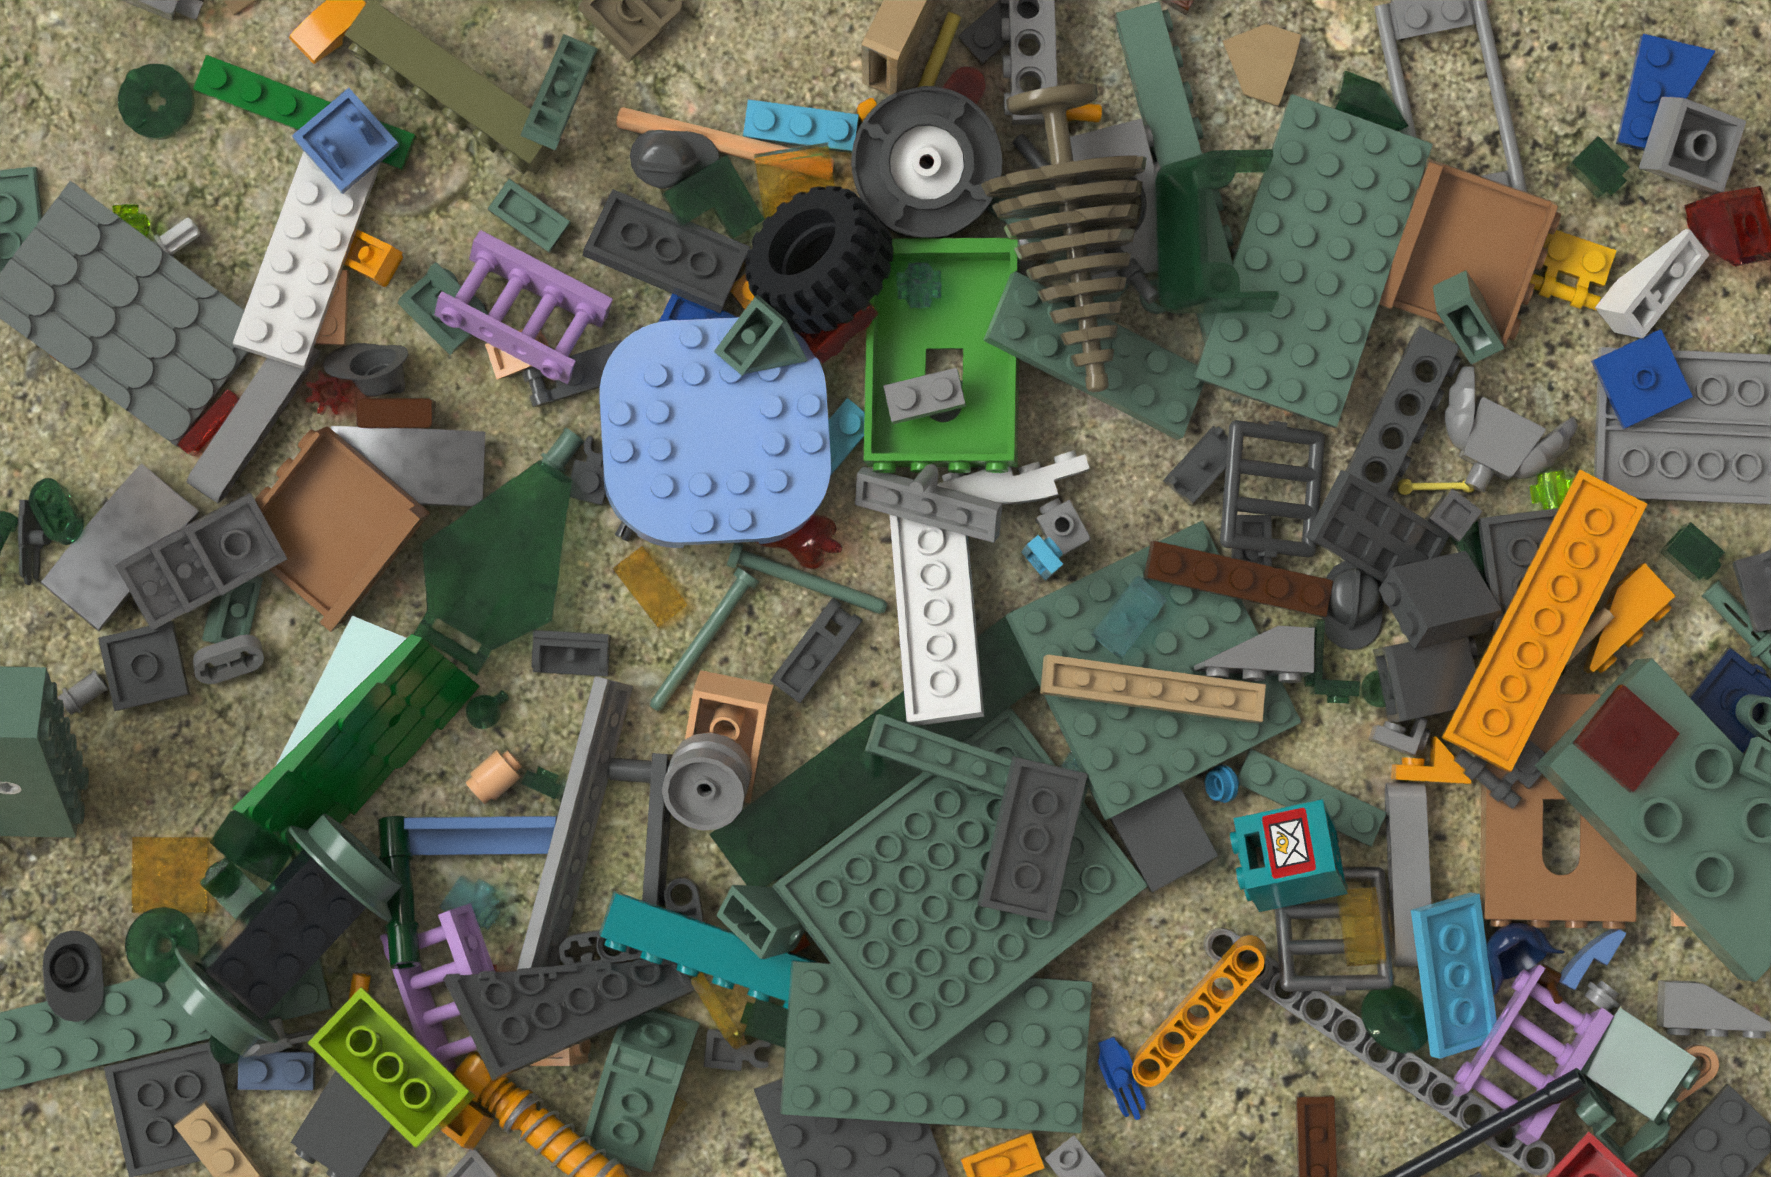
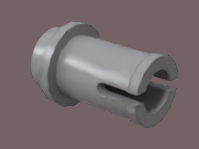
[58,670,109,715]

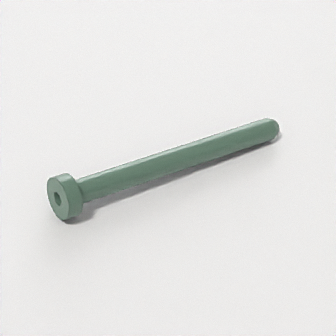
[726,543,888,614]
[650,567,760,711]

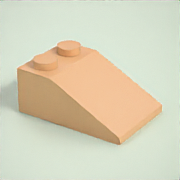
[685,670,774,803]

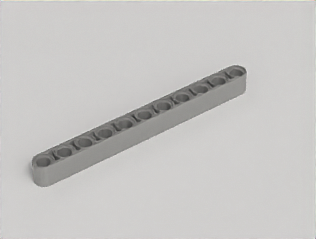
[1203,928,1555,1175]

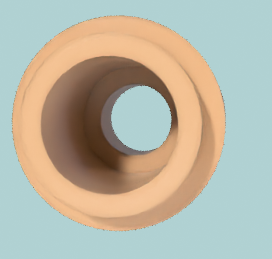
[466,750,522,804]

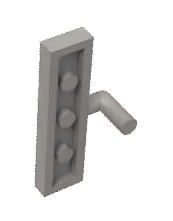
[855,464,1002,543]

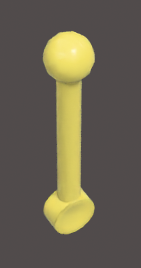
[1397,479,1475,495]

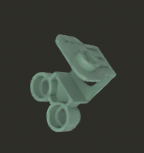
[1572,1078,1671,1165]

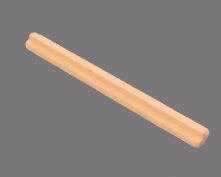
[616,107,834,179]

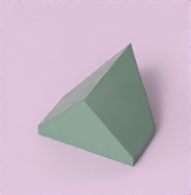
[714,295,808,376]

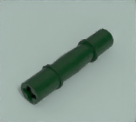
[377,816,421,970]

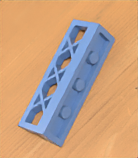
[404,816,558,855]

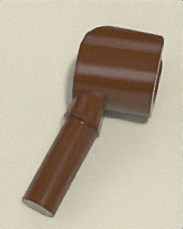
[1537,963,1563,1004]

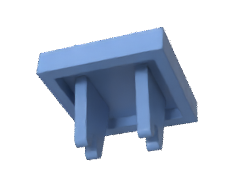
[292,88,399,194]

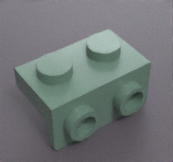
[397,262,488,355]

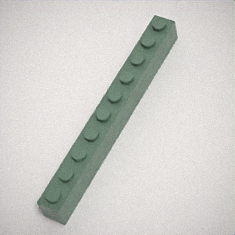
[1114,1,1234,344]

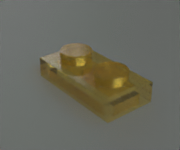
[1337,887,1387,967]

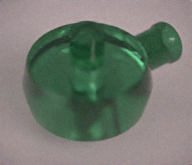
[466,690,509,729]

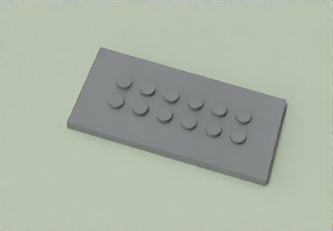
[1594,347,1771,505]

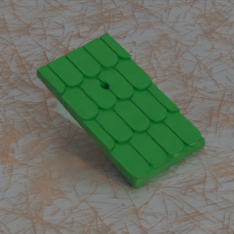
[232,616,480,853]

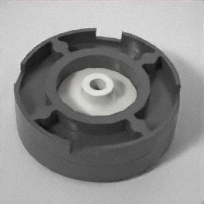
[851,86,1002,238]

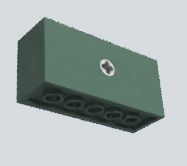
[0,666,89,838]

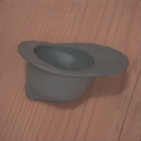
[630,130,720,189]
[323,343,409,397]
[1322,561,1383,650]
[42,930,104,1022]

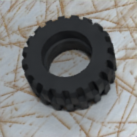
[745,186,893,334]

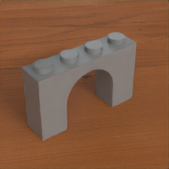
[1070,118,1181,279]

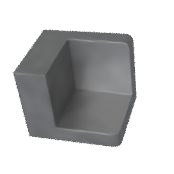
[1425,488,1482,542]

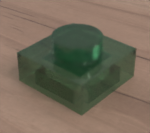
[521,766,564,799]

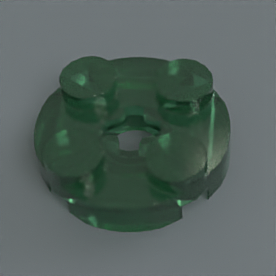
[118,64,195,140]

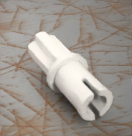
[152,218,200,257]

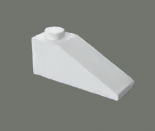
[1595,229,1709,338]

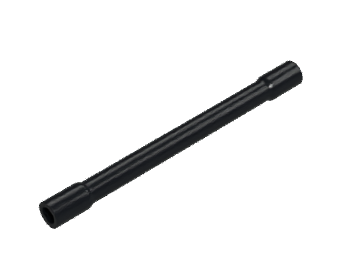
[1376,1068,1588,1177]

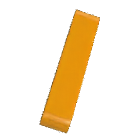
[1132,935,1267,1087]

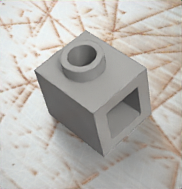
[1035,498,1091,556]

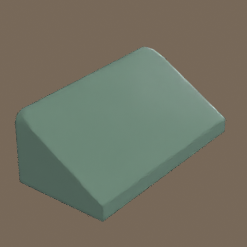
[202,576,263,644]

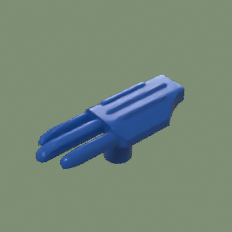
[1098,1036,1146,1120]

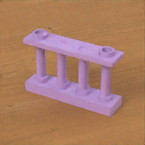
[434,230,613,384]
[380,903,495,1070]
[1452,964,1614,1145]

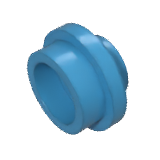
[1205,765,1239,803]

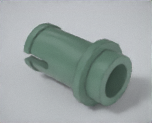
[539,427,585,477]

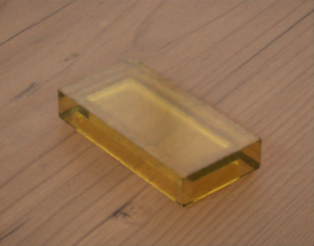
[612,546,688,628]
[691,972,748,1050]

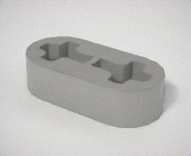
[193,634,264,684]

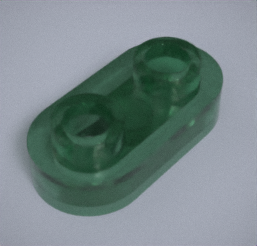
[29,478,84,545]

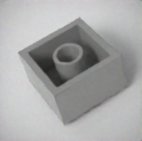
[1639,97,1746,193]

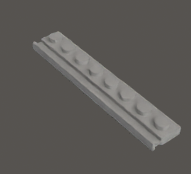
[517,676,633,970]

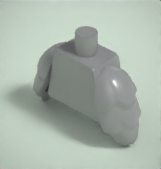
[1445,366,1578,493]

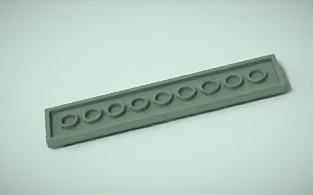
[0,957,333,1090]

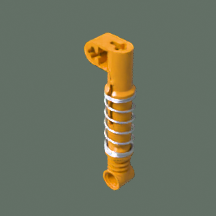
[453,1051,629,1177]

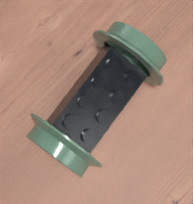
[165,813,402,1055]

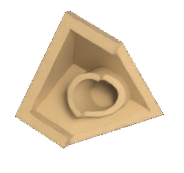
[1223,24,1301,106]

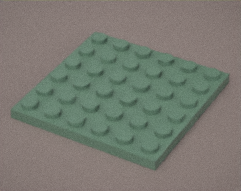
[1005,520,1301,820]

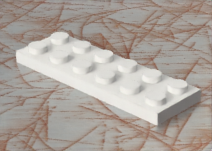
[233,151,380,370]
[890,515,984,726]

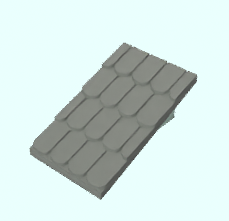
[0,180,250,447]

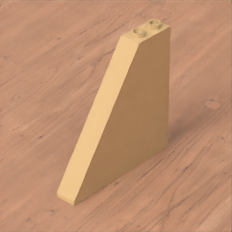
[861,0,939,95]

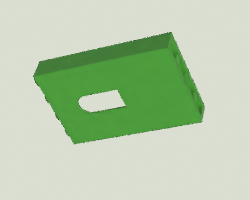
[864,238,1021,473]

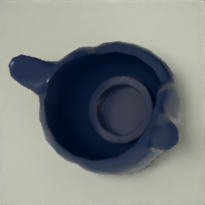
[1487,923,1565,995]

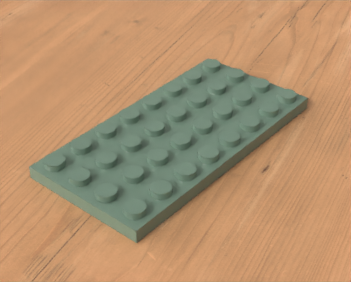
[1193,94,1433,428]
[780,961,1092,1133]

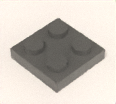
[98,621,190,711]

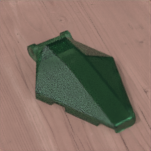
[413,460,572,676]

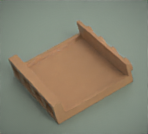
[1379,158,1561,347]
[255,426,431,632]

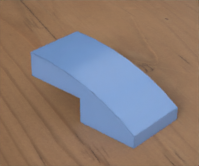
[1559,929,1626,990]

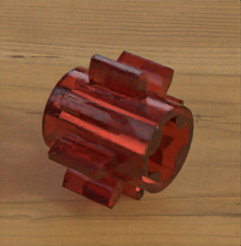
[306,370,352,416]

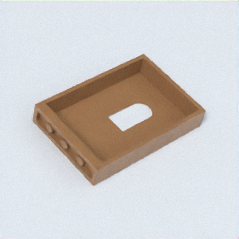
[1480,694,1637,929]

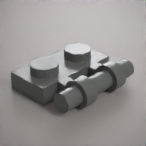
[1454,739,1546,809]

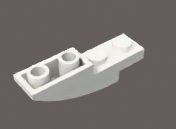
[937,451,1090,505]

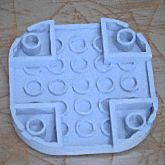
[599,317,831,548]

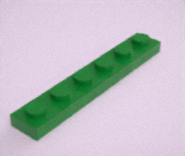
[193,55,416,171]

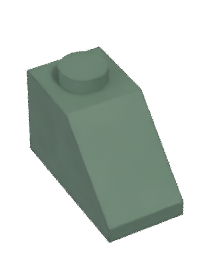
[1433,270,1505,364]

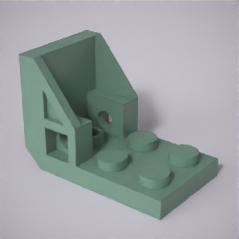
[583,1009,700,1173]

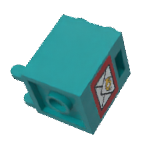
[1230,799,1348,912]

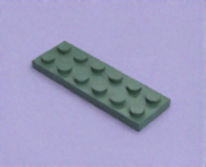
[983,271,1204,440]

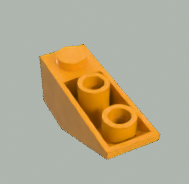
[1583,563,1675,673]

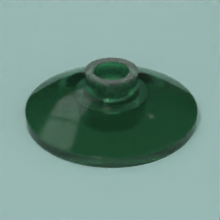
[125,907,200,983]
[1361,985,1428,1053]

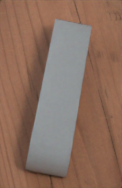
[186,347,320,503]
[1385,781,1431,967]

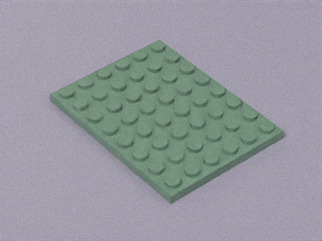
[772,707,1148,1069]

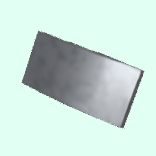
[331,426,486,507]
[41,463,199,632]
[114,493,287,631]

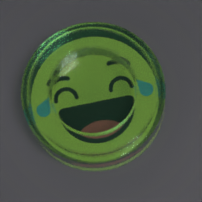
[1361,670,1386,707]

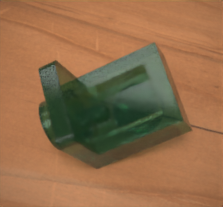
[200,857,263,920]

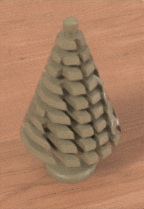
[981,83,1147,392]

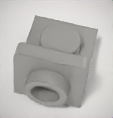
[1368,717,1430,756]

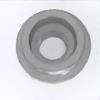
[1584,980,1620,1013]

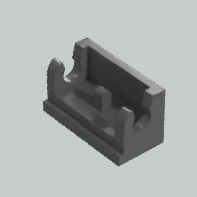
[1163,425,1244,506]
[531,630,611,676]

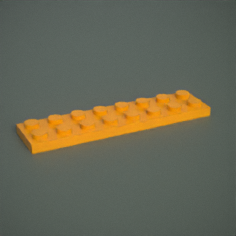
[1441,469,1647,773]

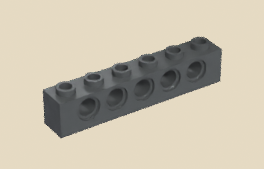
[1345,326,1461,499]

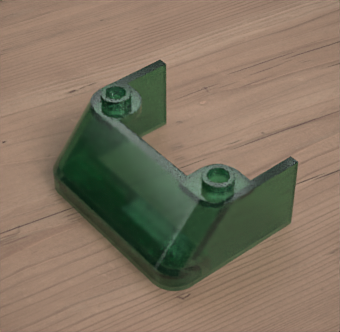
[1154,149,1279,314]

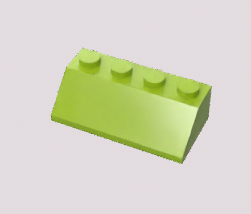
[308,987,476,1149]

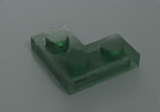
[661,155,765,239]

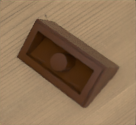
[356,398,436,428]

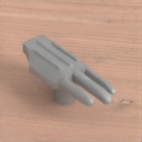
[242,1017,318,1058]

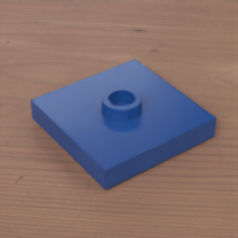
[1591,329,1693,429]

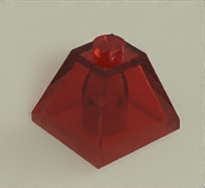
[1684,186,1771,267]

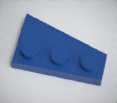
[1616,34,1715,151]

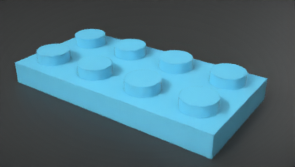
[1411,892,1497,1059]

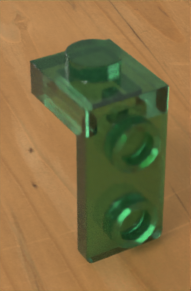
[1304,619,1360,704]

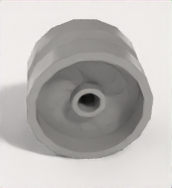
[662,732,752,831]

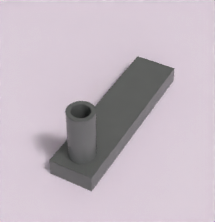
[609,753,673,905]

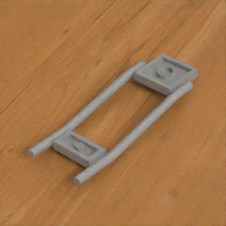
[1374,0,1527,192]

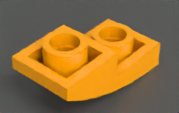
[289,0,366,64]

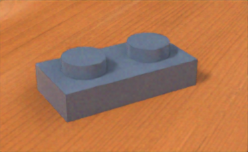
[238,1051,316,1090]

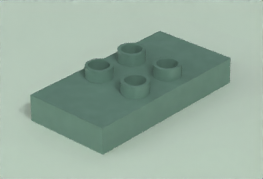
[1534,658,1771,982]

